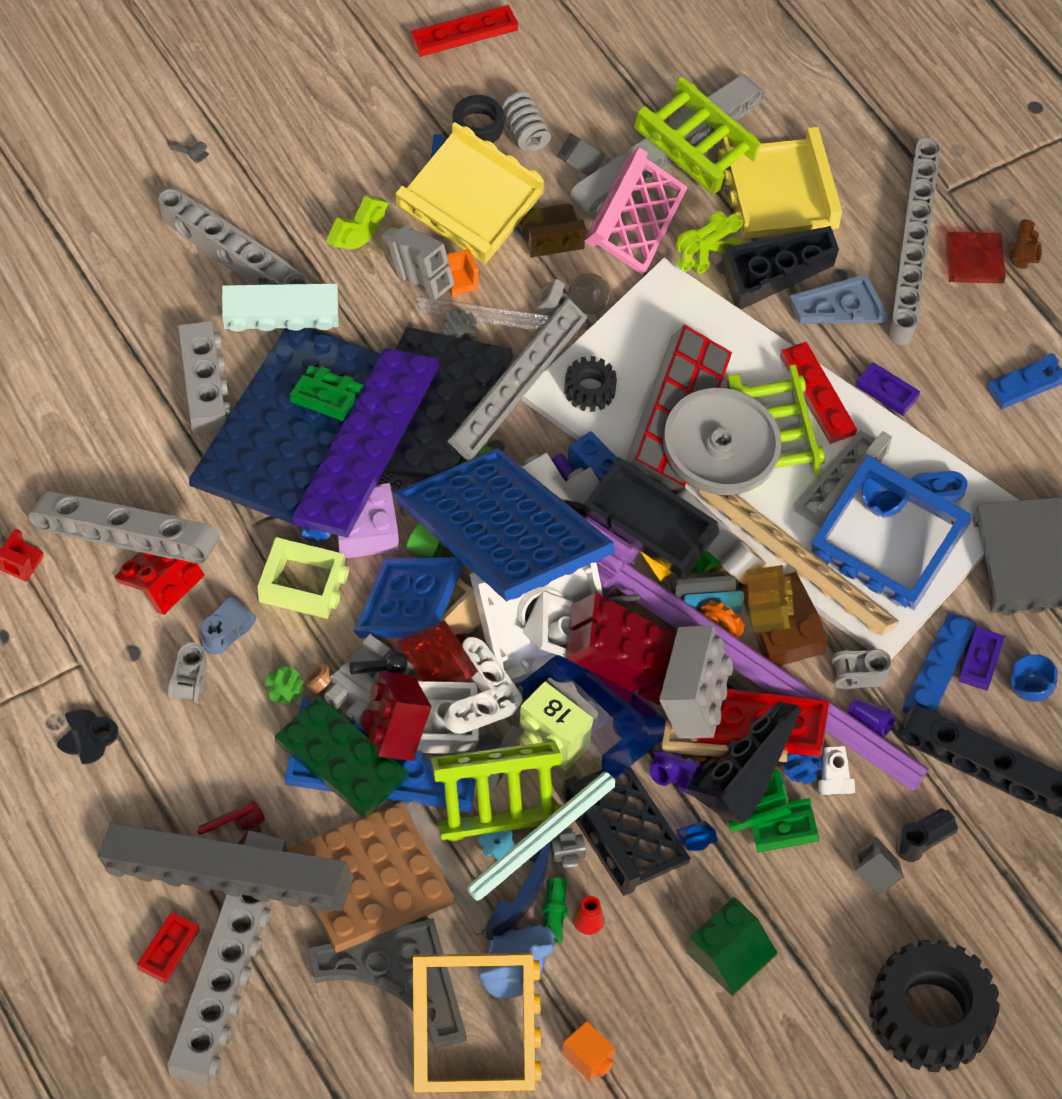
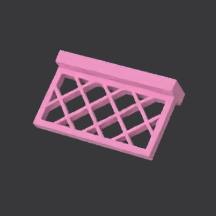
[584,147,688,275]

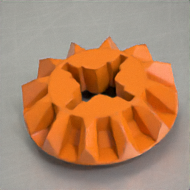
[700,600,745,638]

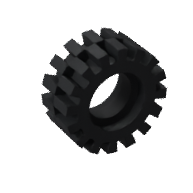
[564,356,617,412]

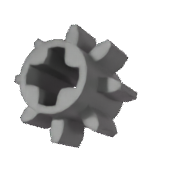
[442,310,478,340]
[550,828,586,869]

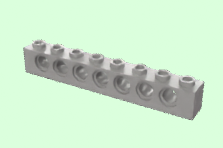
[167,831,286,1087]

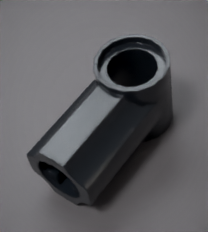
[896,808,958,862]

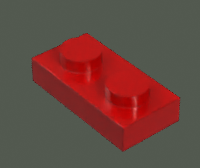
[137,912,200,984]

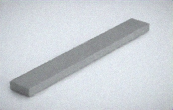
[447,298,588,461]

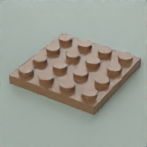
[286,802,455,953]

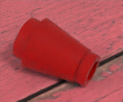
[573,896,605,935]

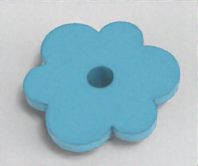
[478,830,515,860]

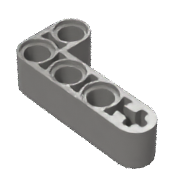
[677,488,766,585]

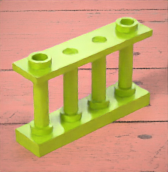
[634,76,761,195]
[727,365,825,485]
[430,741,562,841]

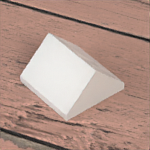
[522,591,593,657]

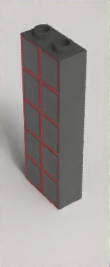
[625,324,732,494]

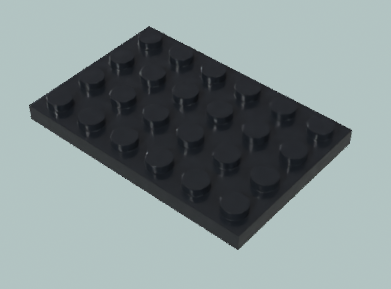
[384,327,513,480]

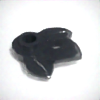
[57,709,118,765]

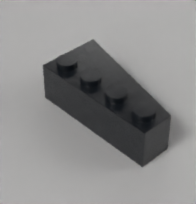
[721,226,839,310]

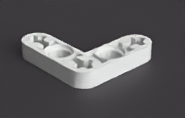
[444,637,522,734]

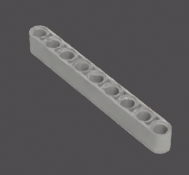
[570,75,765,216]
[889,138,940,345]

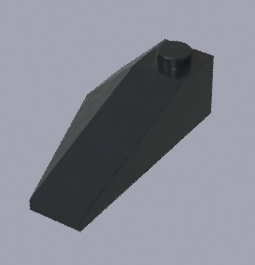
[685,701,801,824]

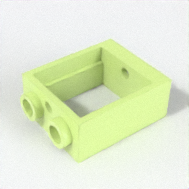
[257,537,349,619]

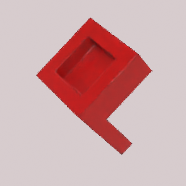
[0,529,44,582]

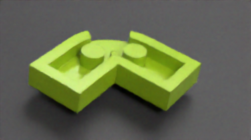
[326,195,389,250]

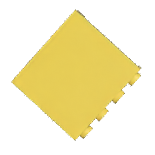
[396,122,544,265]
[718,127,842,239]

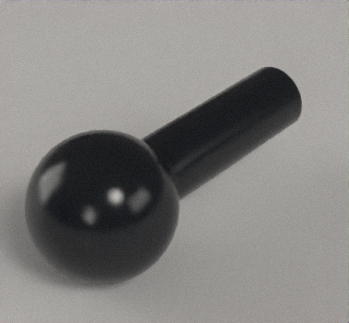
[349,652,408,675]

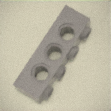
[178,321,231,435]

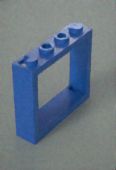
[811,455,971,611]

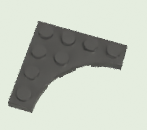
[307,918,467,1049]

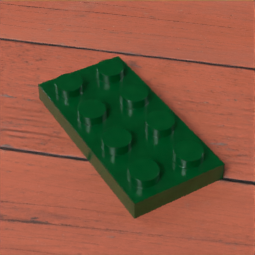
[274,696,409,819]

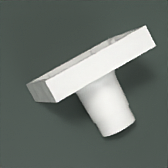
[470,563,603,684]

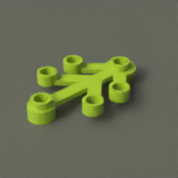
[675,211,745,274]

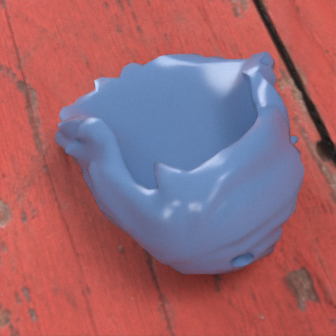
[478,925,555,999]

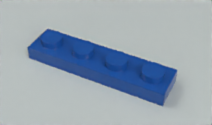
[902,612,977,713]

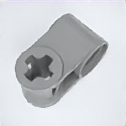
[168,642,207,704]
[831,649,892,690]

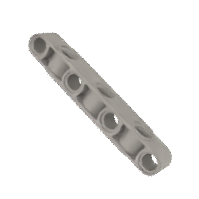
[158,188,310,285]
[28,491,220,564]

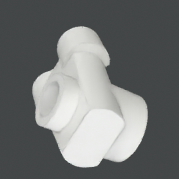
[818,746,855,795]

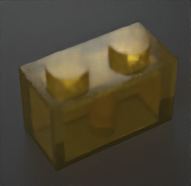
[746,565,795,633]

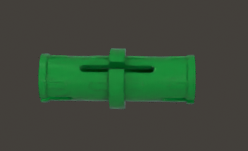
[542,877,568,945]

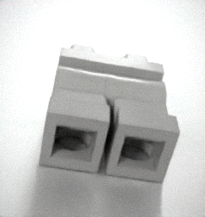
[382,224,455,300]
[324,634,415,725]

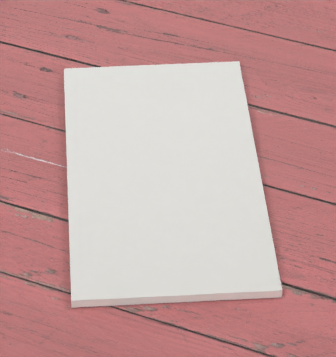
[521,258,1020,659]

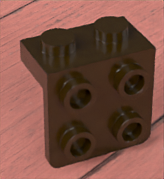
[520,204,586,257]

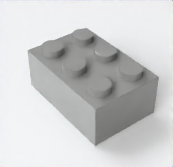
[659,625,733,738]

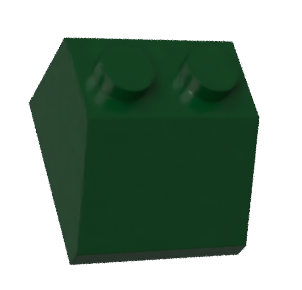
[686,897,777,997]

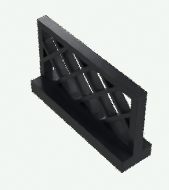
[559,760,691,896]

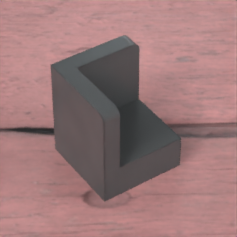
[557,133,605,176]
[852,836,904,894]

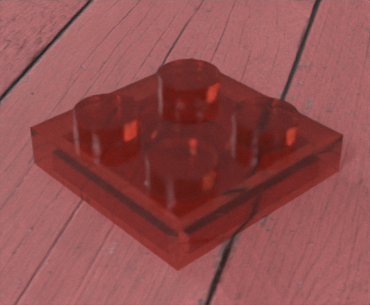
[945,232,1006,284]
[398,620,478,682]

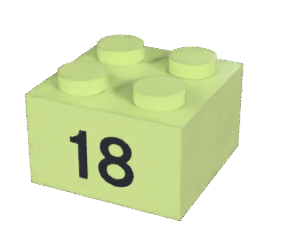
[519,682,593,772]

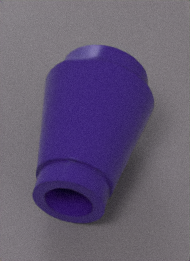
[848,698,896,737]

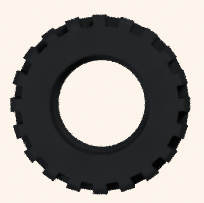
[869,939,1000,1072]

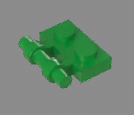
[290,365,364,421]

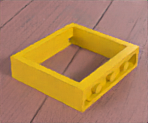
[413,952,541,1092]

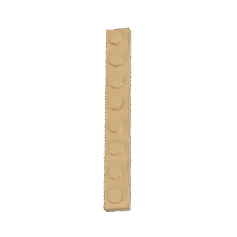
[699,490,899,636]

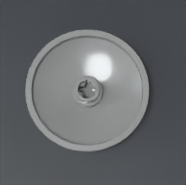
[663,388,781,495]

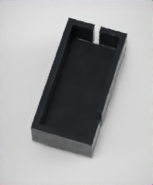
[584,457,720,580]

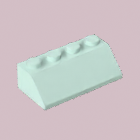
[222,284,339,332]

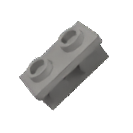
[547,672,610,735]

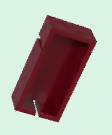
[565,592,676,705]

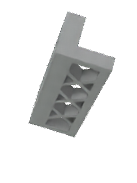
[795,430,892,528]

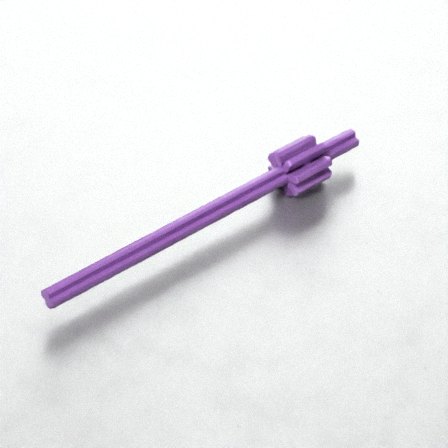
[585,516,929,792]

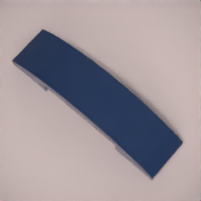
[486,821,550,941]

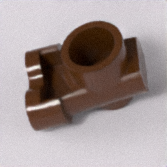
[1009,219,1042,269]

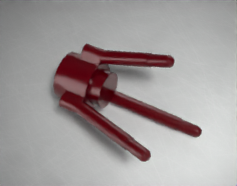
[197,800,265,845]

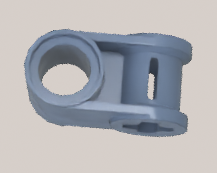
[201,596,257,655]

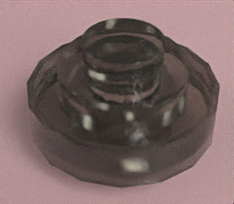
[568,273,610,314]

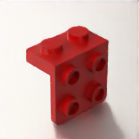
[115,552,205,615]

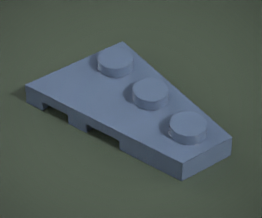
[789,274,889,324]

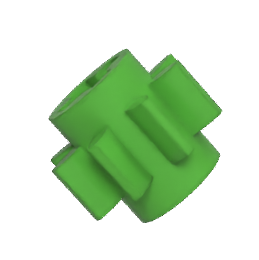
[265,666,304,705]

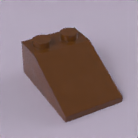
[739,572,828,666]

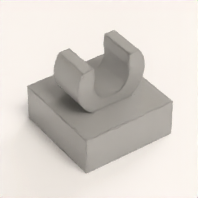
[534,278,571,316]

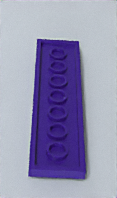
[292,348,439,538]

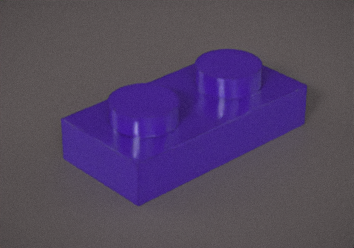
[856,362,921,416]
[958,627,1005,691]

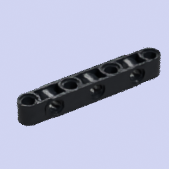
[897,706,1062,819]

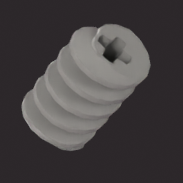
[502,91,551,152]

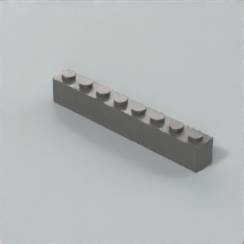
[97,823,354,912]

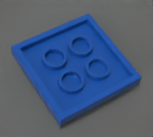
[353,557,464,638]

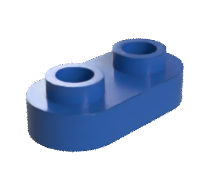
[911,471,968,502]

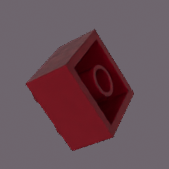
[361,671,432,761]

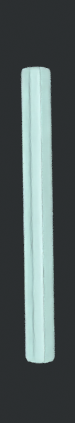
[467,772,616,901]

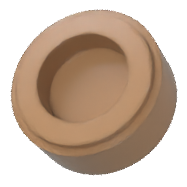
[304,664,334,694]

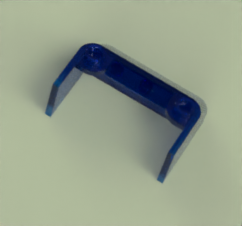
[519,655,666,779]

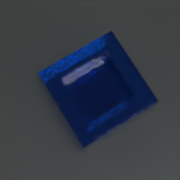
[676,821,718,851]

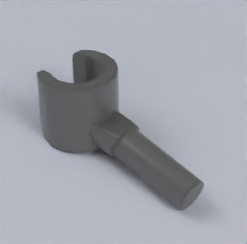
[170,141,209,163]

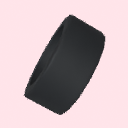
[453,95,504,143]

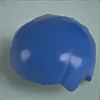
[861,477,907,518]
[1010,654,1057,702]

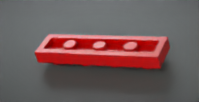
[411,5,518,57]
[780,341,857,444]

